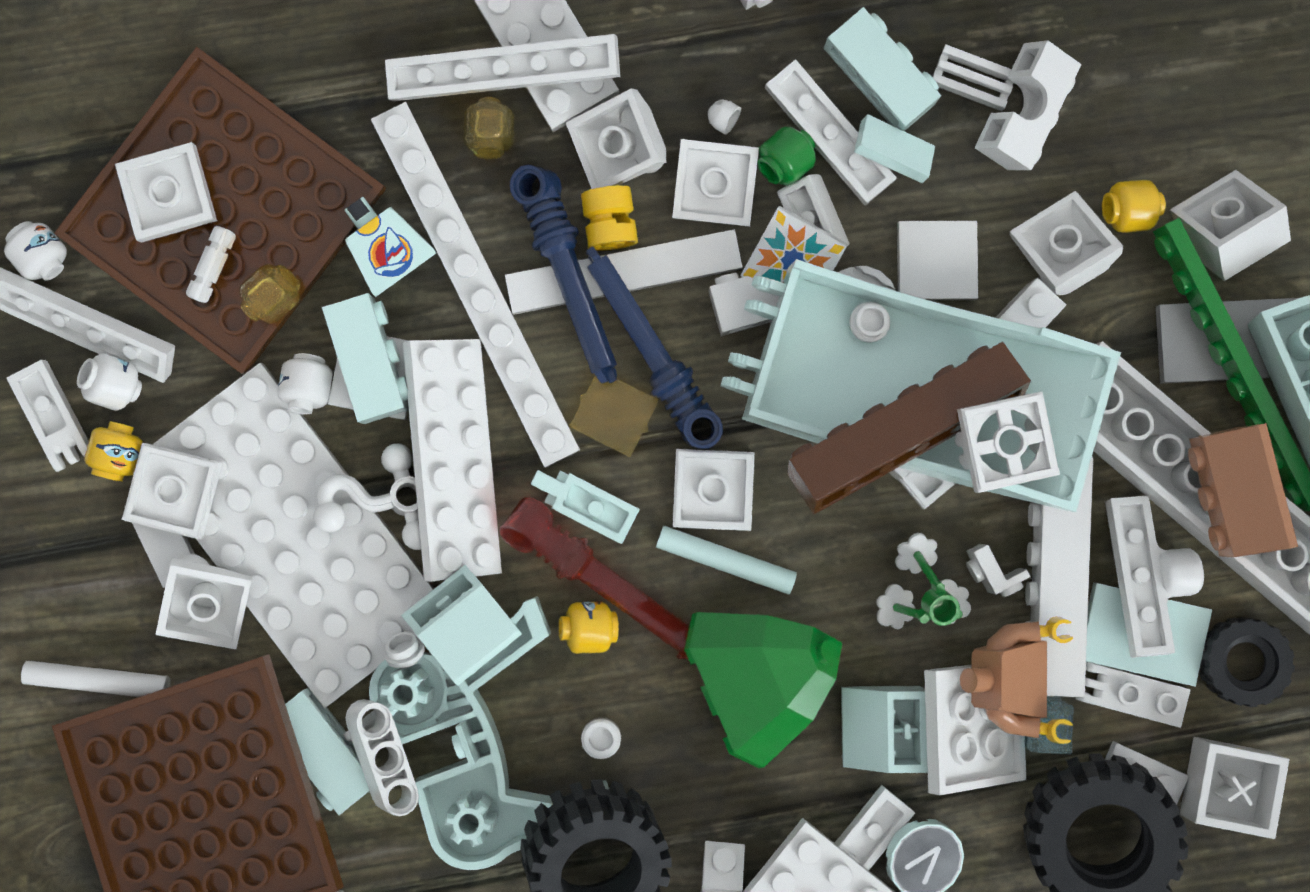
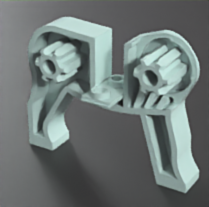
[369,596,609,870]

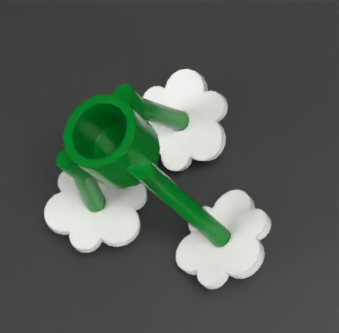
[876,533,971,629]

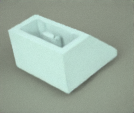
[401,565,522,686]
[841,686,928,773]

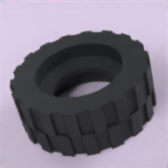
[1199,617,1295,707]

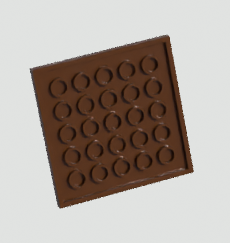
[54,47,386,375]
[52,654,344,892]

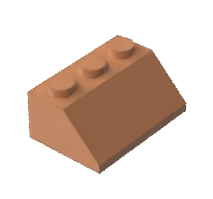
[1188,423,1298,557]

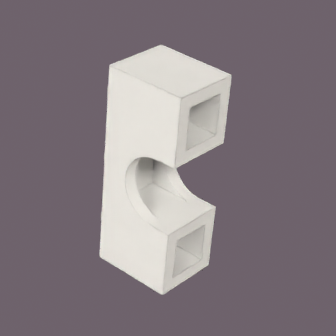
[975,40,1081,170]

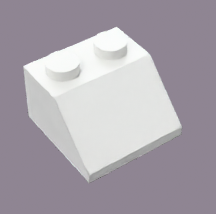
[1170,170,1291,281]

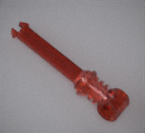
[499,497,689,659]

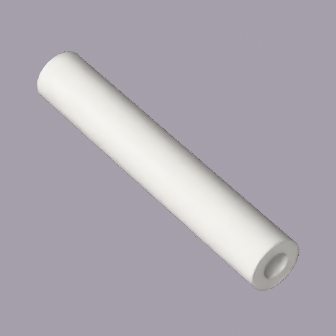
[21,661,171,697]

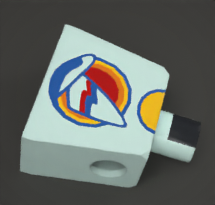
[344,197,436,297]

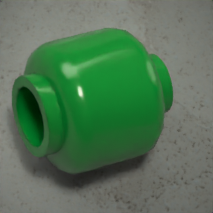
[757,126,816,186]

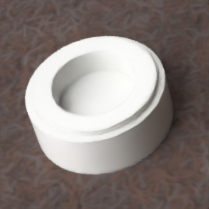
[581,718,621,759]

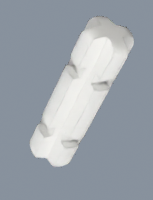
[186,226,236,303]

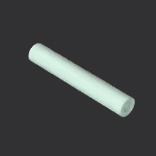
[656,525,797,595]

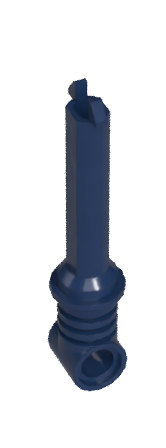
[510,165,617,384]
[586,247,723,449]

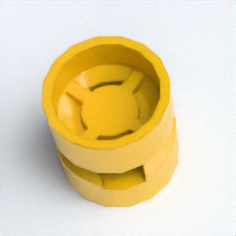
[581,185,638,251]

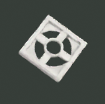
[955,391,1060,493]

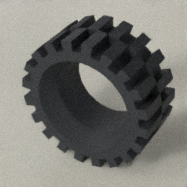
[520,779,672,892]

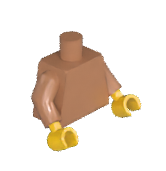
[960,616,1073,744]

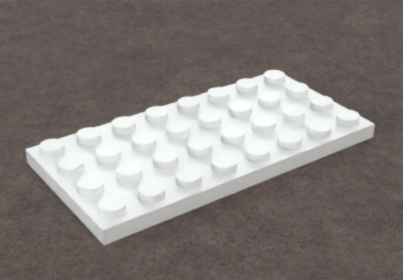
[152,363,435,709]

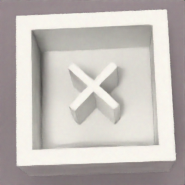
[1180,737,1290,839]

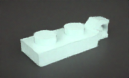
[531,470,640,544]

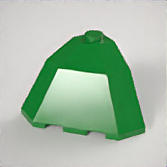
[684,612,842,768]

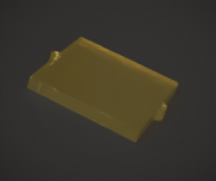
[569,376,659,457]

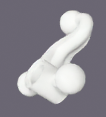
[313,443,421,550]

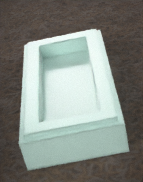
[854,114,935,183]

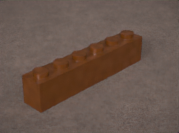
[787,341,1031,515]

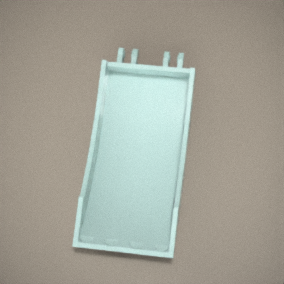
[721,259,1121,512]

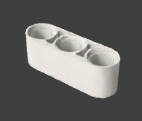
[345,699,419,816]

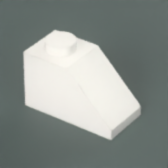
[708,273,779,336]

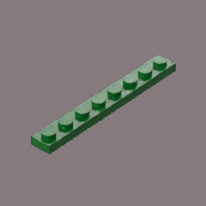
[1153,218,1310,511]

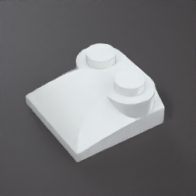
[566,88,666,189]
[1010,191,1123,295]
[156,554,252,649]

